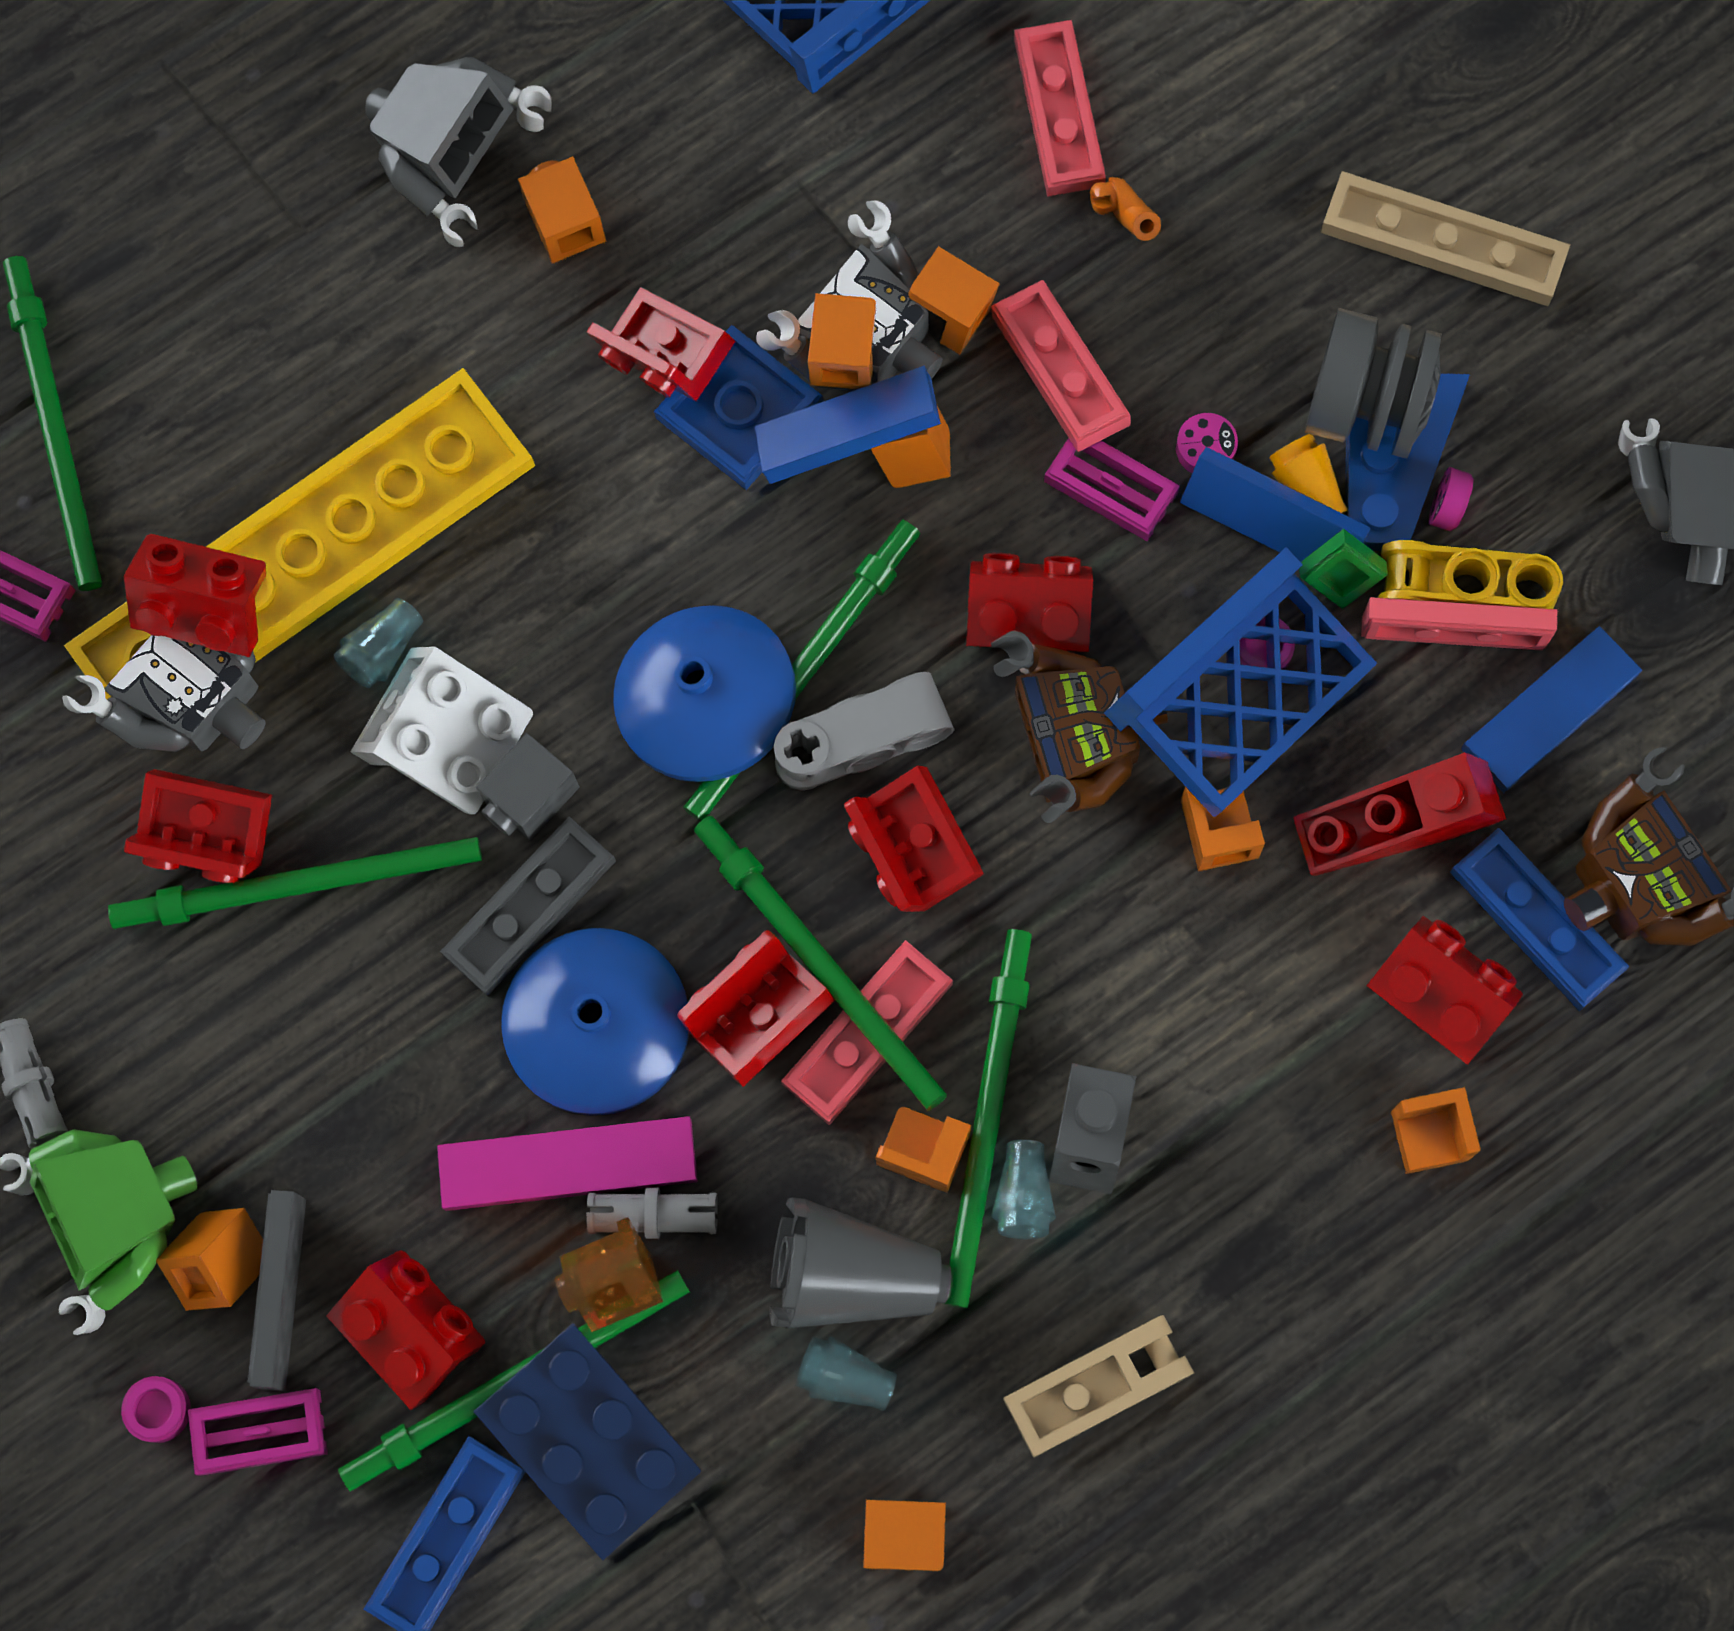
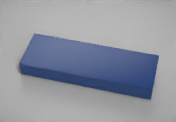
[755,366,941,484]
[1180,447,1371,562]
[1461,626,1642,793]
[1450,828,1629,1011]
[364,1436,525,1631]

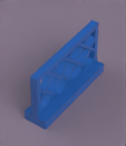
[723,0,930,94]
[1104,547,1377,817]

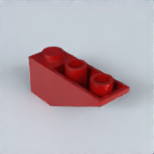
[1293,752,1506,876]

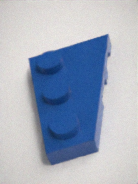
[1345,374,1470,551]

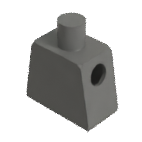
[1049,1063,1136,1195]

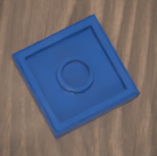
[654,325,823,490]

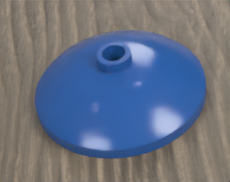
[614,605,796,782]
[502,928,689,1116]

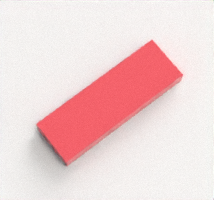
[1014,20,1106,197]
[991,280,1131,452]
[1361,597,1557,650]
[781,940,953,1125]

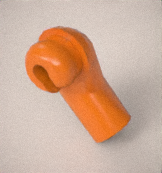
[1090,177,1161,241]

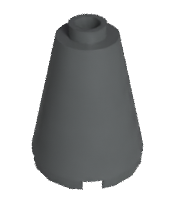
[769,1197,951,1329]

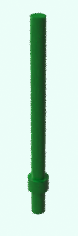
[3,256,103,591]
[683,520,921,822]
[694,816,947,1111]
[108,837,482,929]
[942,929,1032,1308]
[338,1270,690,1492]

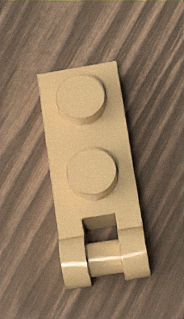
[1003,1315,1194,1458]

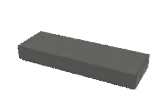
[440,817,616,996]
[247,1190,306,1392]

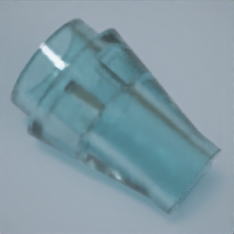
[334,598,423,688]
[992,1140,1056,1239]
[796,1336,897,1411]

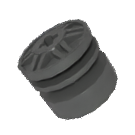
[1304,308,1442,459]

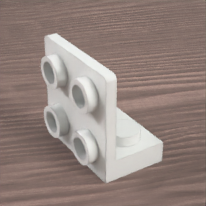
[351,647,533,814]

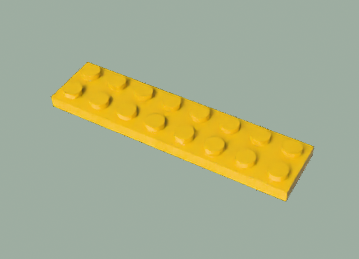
[64,368,535,699]

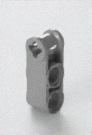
[774,672,955,791]

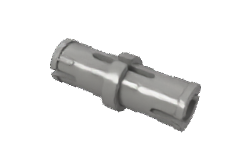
[0,1018,68,1149]
[587,1188,718,1239]

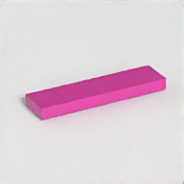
[437,1116,698,1211]

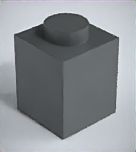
[476,733,580,842]

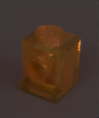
[555,1217,663,1332]

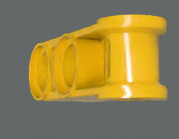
[1377,540,1563,609]

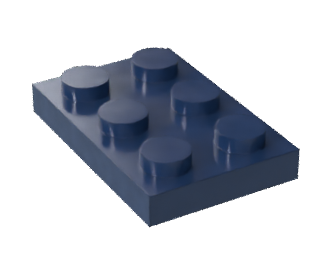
[473,1323,702,1561]

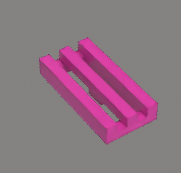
[1044,438,1180,541]
[0,550,76,642]
[188,1388,328,1476]

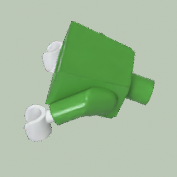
[0,1129,197,1335]

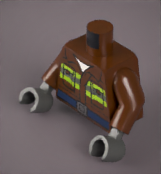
[991,631,1168,823]
[1564,747,1734,946]

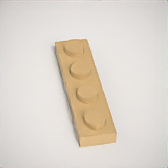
[1321,171,1570,306]

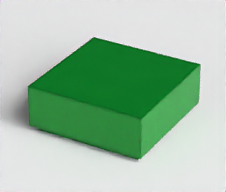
[1299,529,1388,609]

